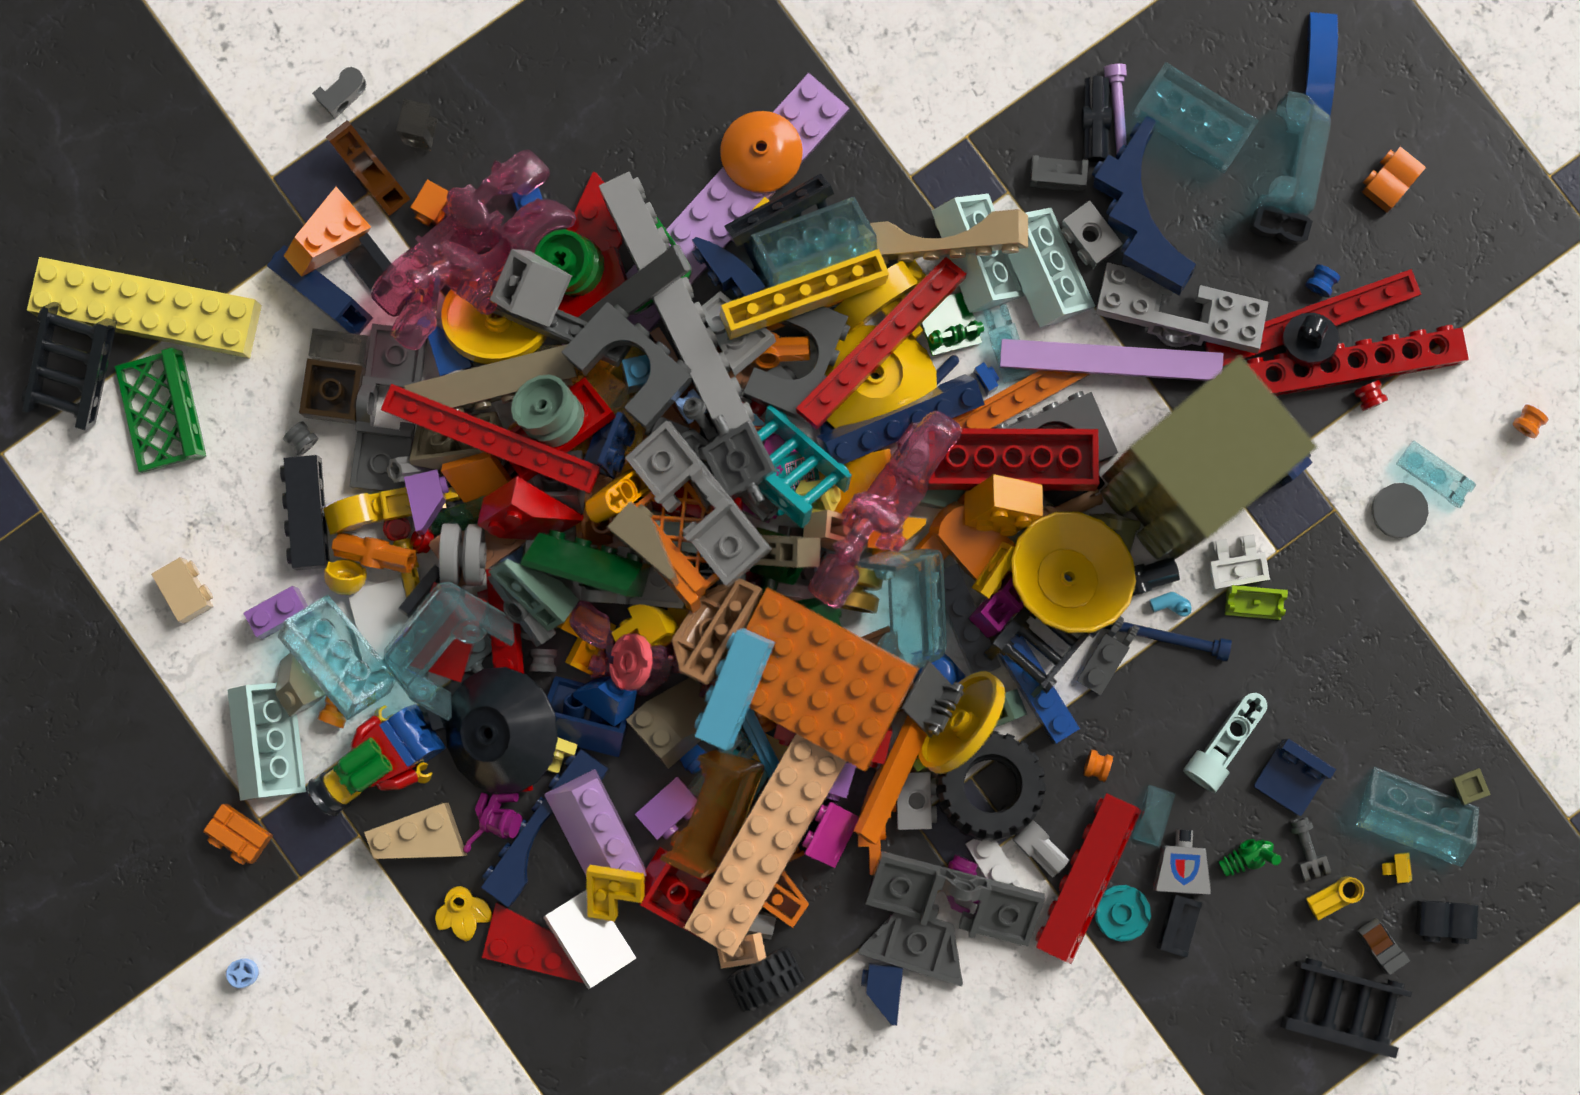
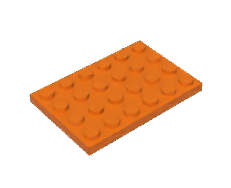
[746,588,919,771]

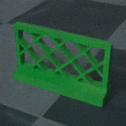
[115,347,207,473]

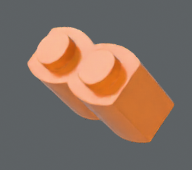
[1362,147,1426,213]

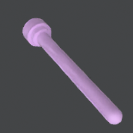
[1104,64,1127,153]

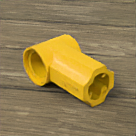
[1305,876,1364,920]

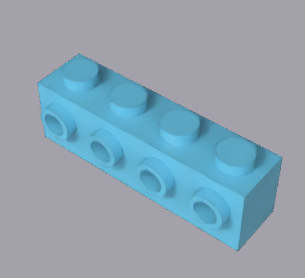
[695,629,775,750]

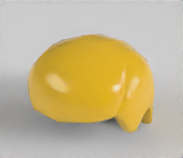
[324,559,367,596]

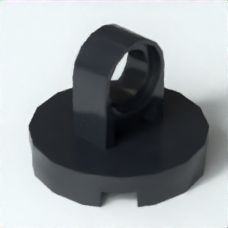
[1282,313,1339,367]

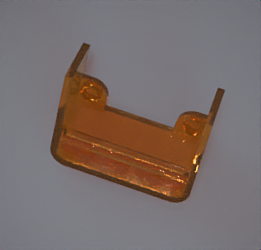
[660,750,764,879]

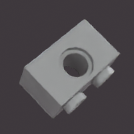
[1061,201,1123,269]
[896,772,937,830]

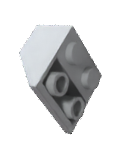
[490,249,572,326]

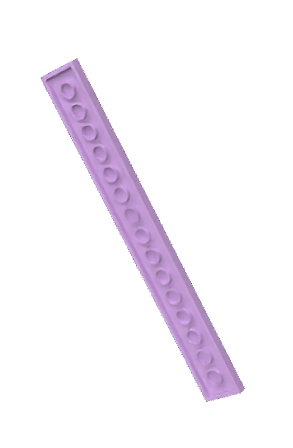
[561,73,849,373]

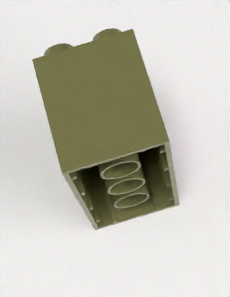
[1100,356,1318,560]

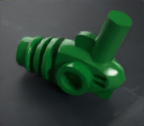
[1219,839,1281,877]

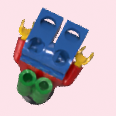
[307,704,446,816]

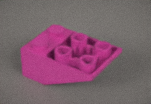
[802,802,860,868]

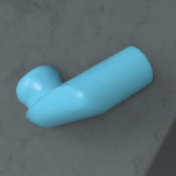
[1149,592,1192,617]

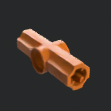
[751,332,811,369]
[332,533,417,573]

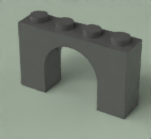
[562,302,693,431]
[743,306,850,422]
[995,391,1118,463]

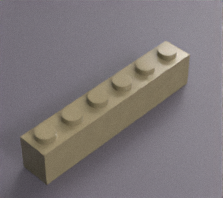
[405,344,578,412]

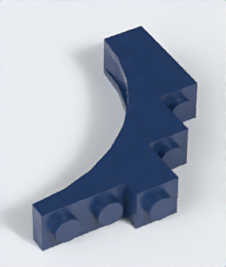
[1092,116,1196,296]

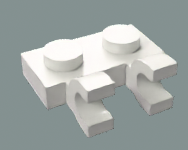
[1209,534,1270,589]

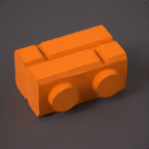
[204,804,273,865]

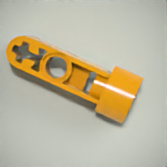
[586,462,651,523]

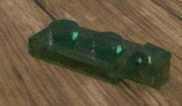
[429,495,487,535]

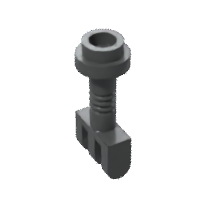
[683,397,719,443]
[1290,817,1332,882]

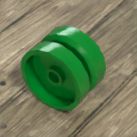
[534,229,604,297]

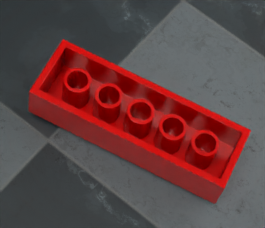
[927,428,1099,491]

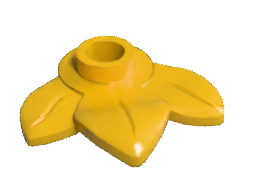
[435,886,492,941]

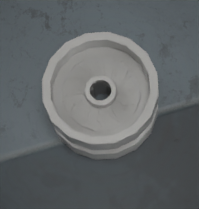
[439,523,487,586]

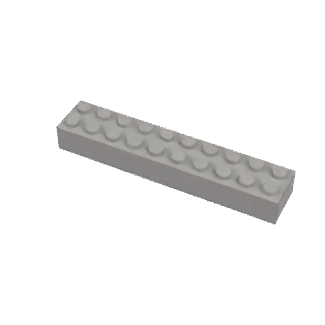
[599,172,755,434]

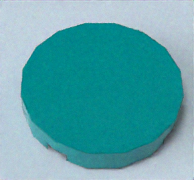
[1094,885,1151,941]

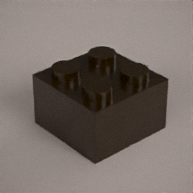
[299,358,366,424]

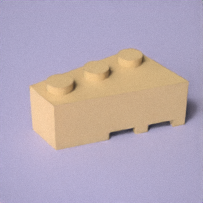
[364,803,467,859]

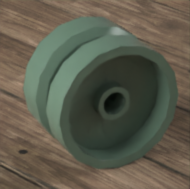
[511,375,584,447]

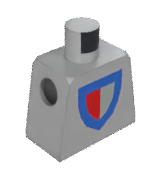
[1153,830,1211,894]

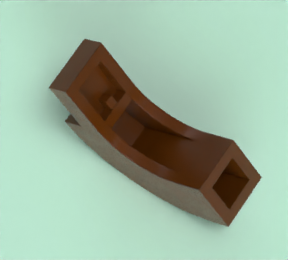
[326,120,410,216]

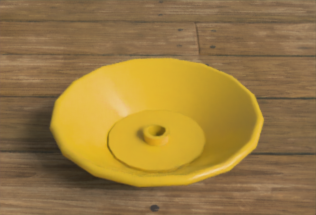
[814,325,937,428]
[1011,512,1136,633]

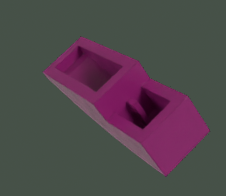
[969,571,1024,638]

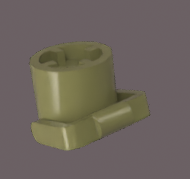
[1089,513,1141,553]

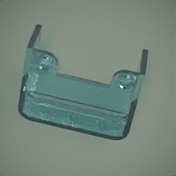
[858,549,947,668]
[383,582,514,721]

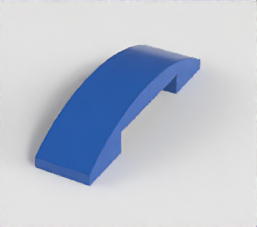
[1301,12,1338,122]

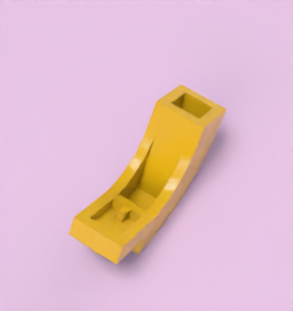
[834,259,926,333]

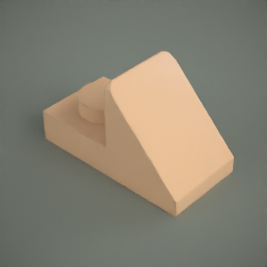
[717,933,766,969]

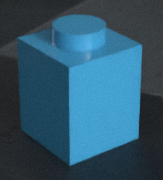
[621,355,651,394]

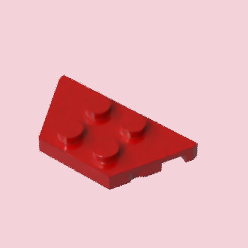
[566,172,623,252]

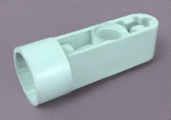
[1183,693,1267,793]

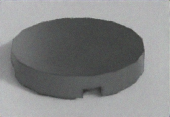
[1371,483,1429,538]

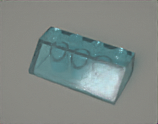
[1356,767,1479,867]

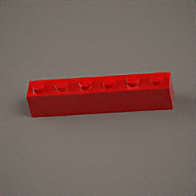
[1036,793,1142,964]

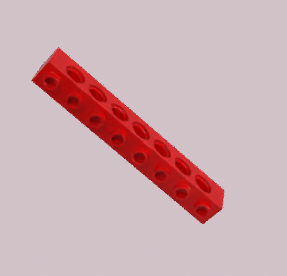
[1247,325,1469,396]

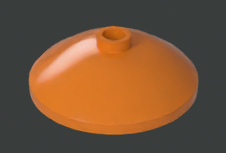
[720,111,803,193]

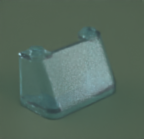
[1257,91,1331,216]

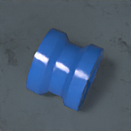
[1305,264,1340,298]

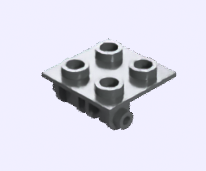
[902,660,964,738]

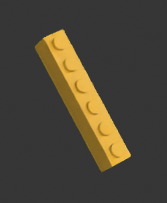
[719,249,889,340]

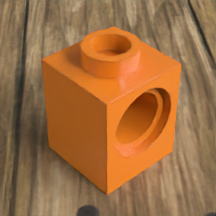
[411,179,454,226]

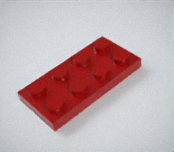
[508,377,616,482]

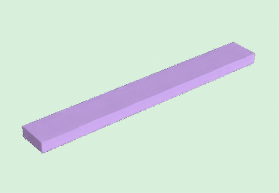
[1000,339,1223,381]

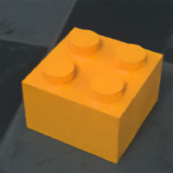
[965,474,1043,536]

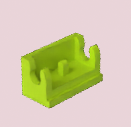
[1225,585,1288,620]

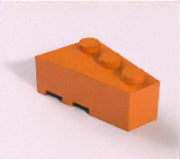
[284,187,371,277]
[763,870,809,928]

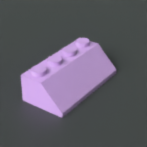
[544,769,647,876]

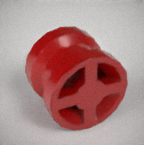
[1354,380,1388,411]

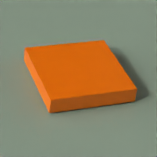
[441,452,512,508]

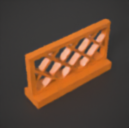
[633,482,720,599]

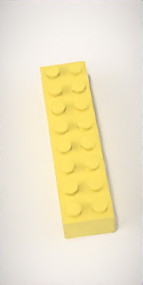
[27,257,262,358]

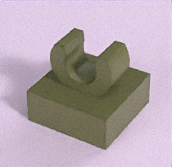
[1451,768,1491,805]

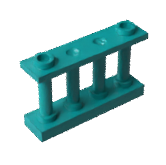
[757,405,852,528]

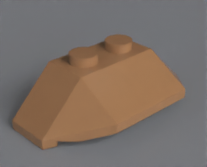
[672,578,762,684]

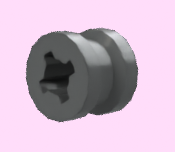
[283,421,318,456]
[529,649,557,673]

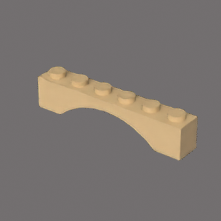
[862,209,1028,265]

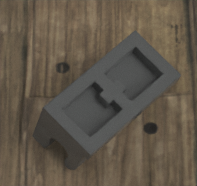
[1029,155,1088,192]

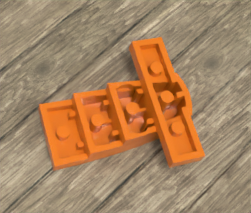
[906,490,1018,617]

